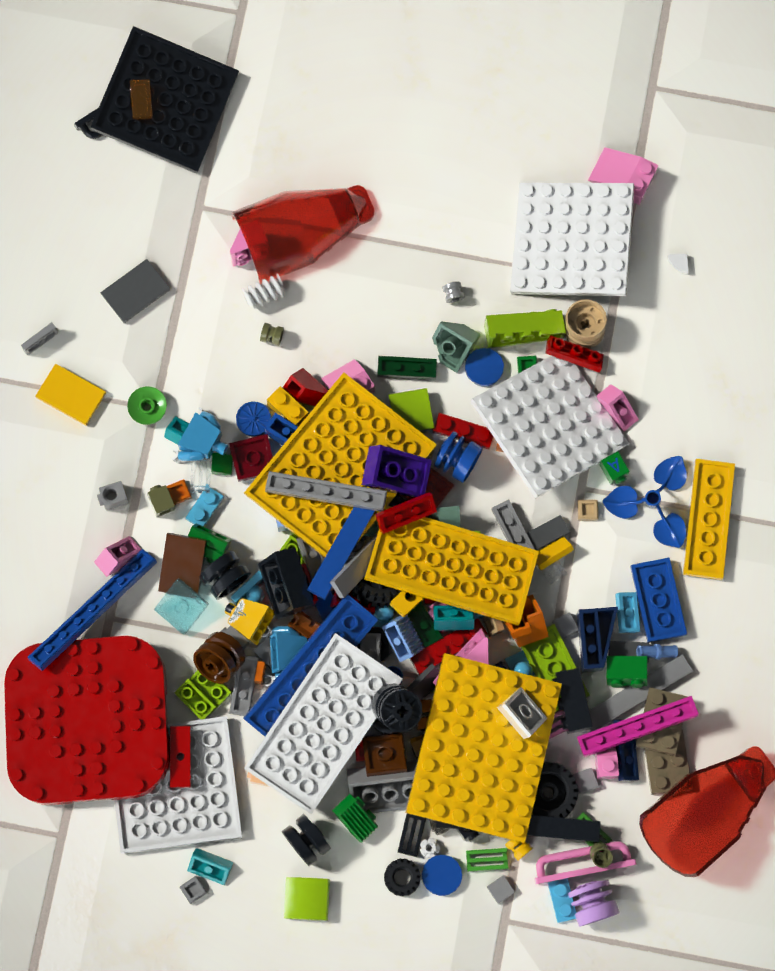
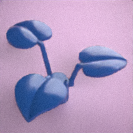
[603,456,687,548]

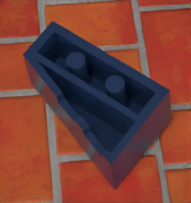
[577,607,618,673]

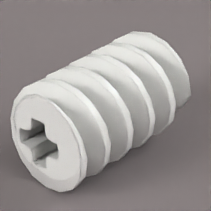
[242,273,285,309]

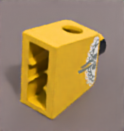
[225,598,274,645]

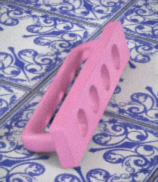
[534,841,637,884]

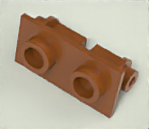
[288,611,321,639]

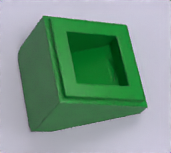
[211,452,233,475]

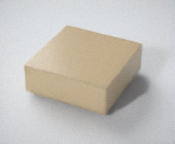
[577,500,598,521]

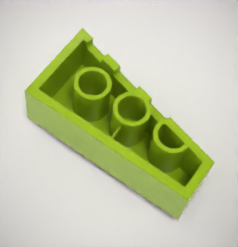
[484,309,566,348]

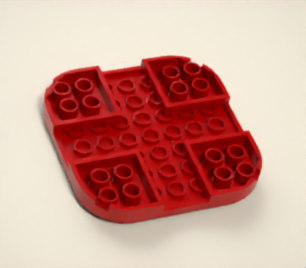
[4,636,170,805]

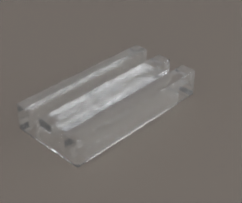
[190,456,212,493]

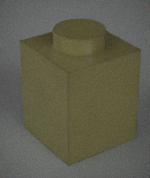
[147,485,175,518]

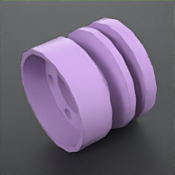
[568,880,620,927]

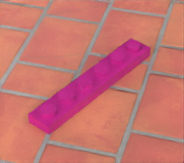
[577,696,699,757]

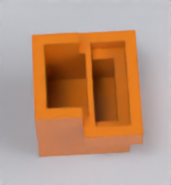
[504,594,549,647]

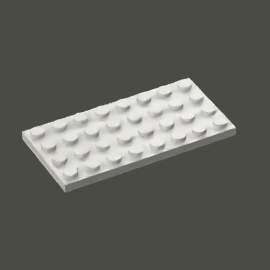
[244,633,403,814]

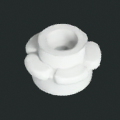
[420,838,440,858]

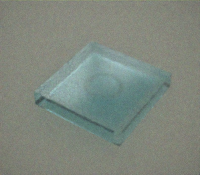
[154,579,209,635]

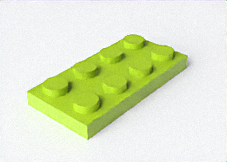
[521,624,590,713]

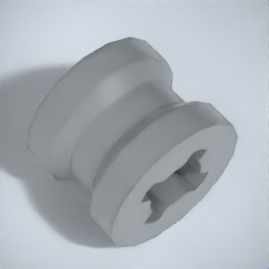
[442,281,465,303]

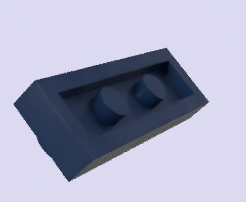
[613,720,639,781]

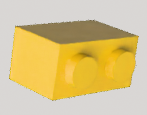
[267,386,309,427]

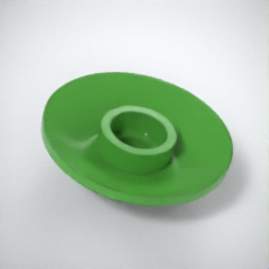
[127,386,167,425]

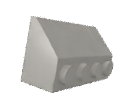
[346,760,418,813]

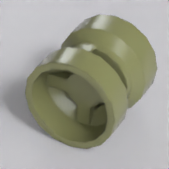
[260,322,284,346]
[589,842,613,868]

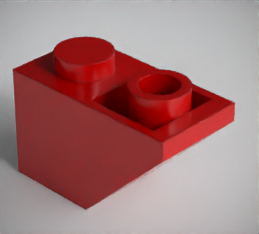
[283,368,328,406]

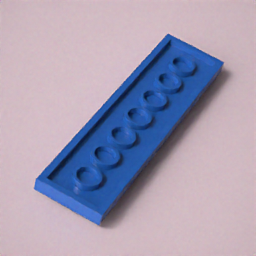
[243,594,378,736]

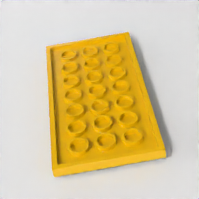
[364,505,539,626]

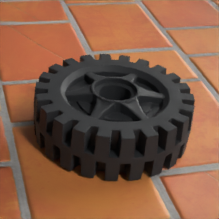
[352,576,401,608]
[532,762,578,818]

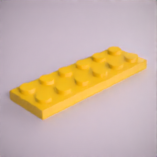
[683,459,735,580]

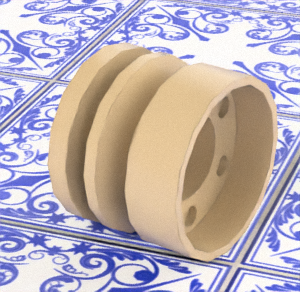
[565,299,607,349]

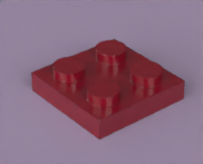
[229,434,273,482]

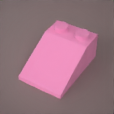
[588,147,658,205]

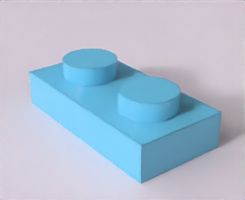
[185,486,224,527]
[615,592,640,633]
[547,878,576,923]

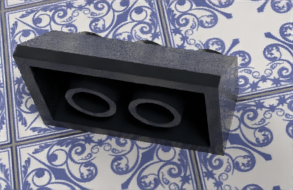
[258,547,314,620]

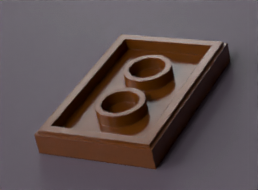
[158,533,207,598]

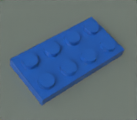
[630,557,687,643]

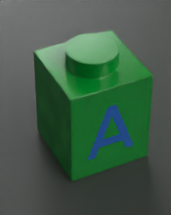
[599,452,630,485]

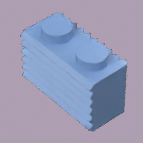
[382,614,424,662]

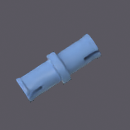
[636,644,678,660]

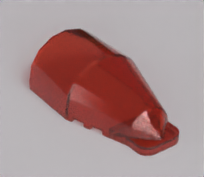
[231,185,375,284]
[639,746,775,877]

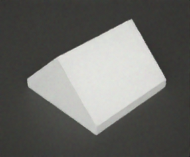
[497,687,547,739]

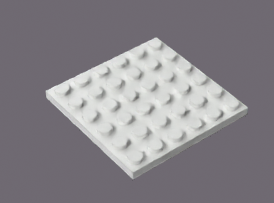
[510,182,634,296]
[470,356,629,499]
[114,716,242,854]

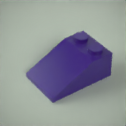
[361,445,432,497]

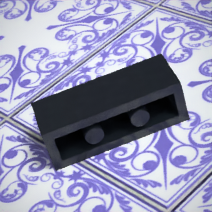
[552,668,593,734]

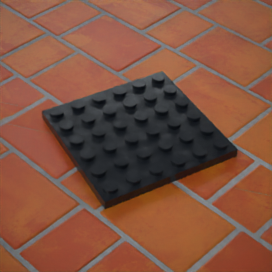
[90,26,239,174]

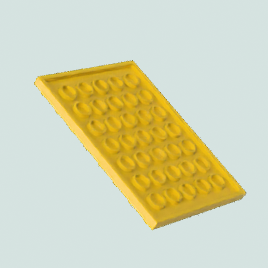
[244,372,437,558]
[405,653,562,843]

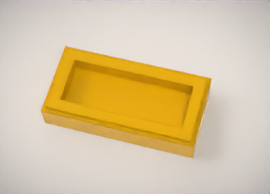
[536,536,574,570]

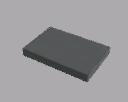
[100,259,170,324]

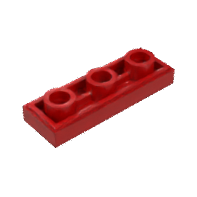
[545,335,604,373]
[170,726,191,788]

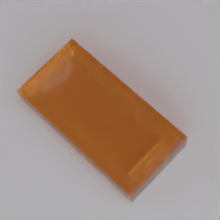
[130,80,152,119]

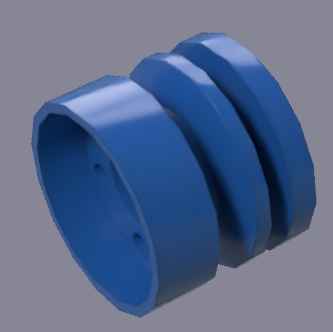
[434,431,484,483]

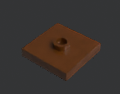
[362,733,407,777]

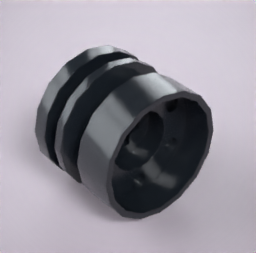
[372,683,423,732]

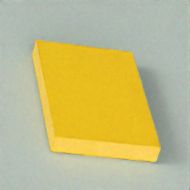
[35,364,106,426]

